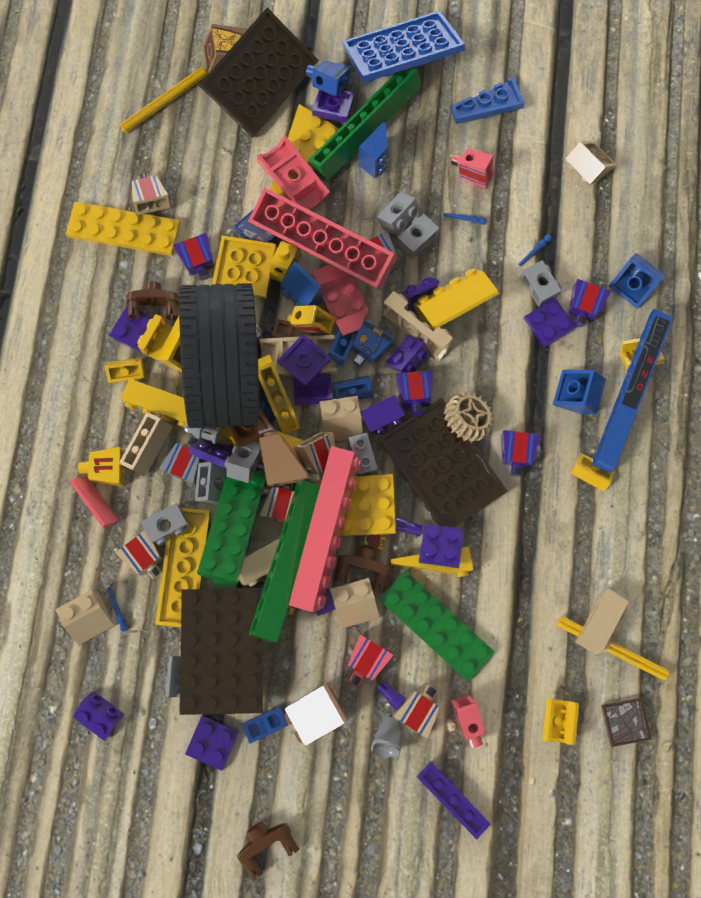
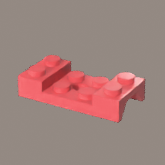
[257,136,330,211]

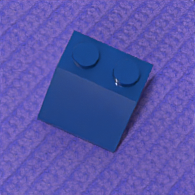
[359,122,388,178]
[609,253,666,309]
[281,261,323,306]
[552,370,606,414]

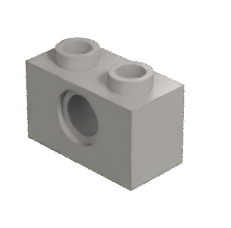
[377,192,421,236]
[397,214,439,260]
[520,260,562,307]
[348,433,378,476]
[225,442,263,483]
[195,462,227,505]
[141,503,190,546]

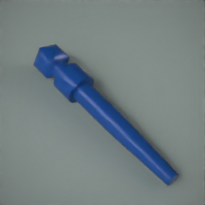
[443,213,486,225]
[518,234,551,266]
[107,587,128,632]

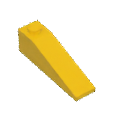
[258,355,301,434]
[390,547,473,577]

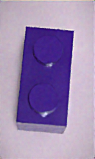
[360,395,405,435]

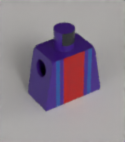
[173,233,214,280]
[568,279,611,327]
[396,371,432,416]
[500,430,540,477]

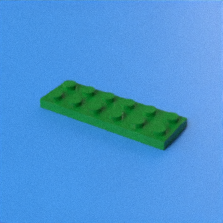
[197,470,267,583]
[379,571,495,682]

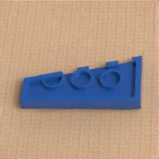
[451,76,524,124]

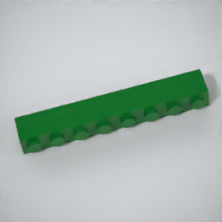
[309,67,422,181]
[249,480,320,642]

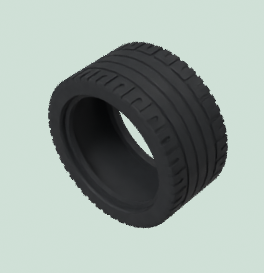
[179,283,260,428]

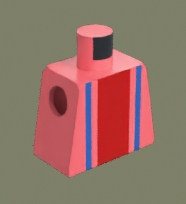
[451,149,494,189]
[348,634,393,686]

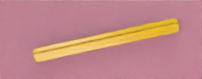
[120,67,208,133]
[557,616,670,680]

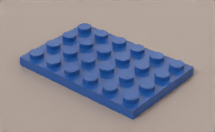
[342,11,465,83]

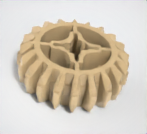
[444,391,495,442]

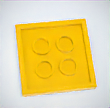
[212,235,276,299]
[340,474,396,537]

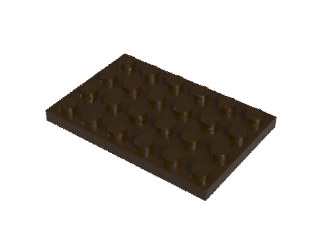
[199,7,319,138]
[379,398,508,528]
[179,588,263,715]

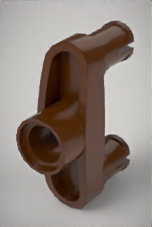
[126,281,179,320]
[334,546,392,593]
[237,822,300,880]

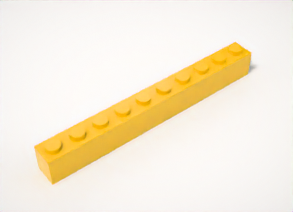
[120,378,304,460]

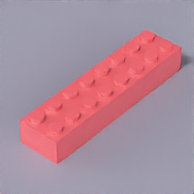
[248,187,398,291]
[289,446,362,612]

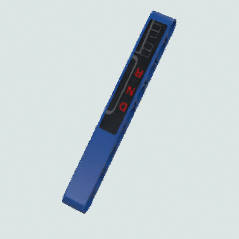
[592,309,673,473]

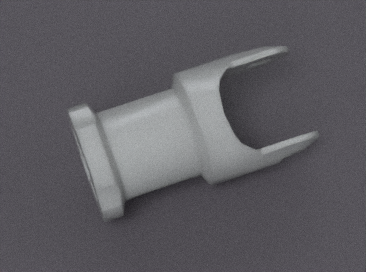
[184,423,221,444]

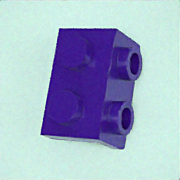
[400,277,440,313]
[386,335,430,373]
[293,374,332,405]
[73,691,124,741]

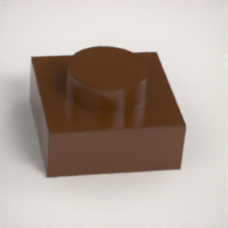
[272,319,294,338]

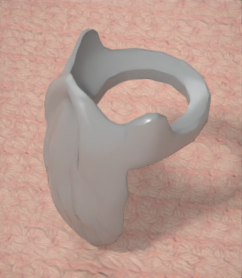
[371,717,401,761]

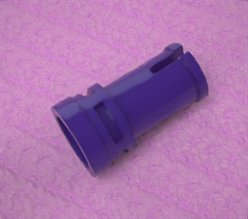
[396,516,423,537]
[376,680,406,711]

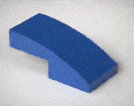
[241,707,288,744]

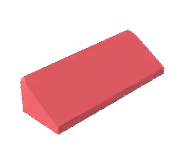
[70,476,119,529]

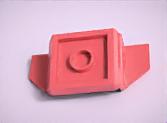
[312,265,369,336]

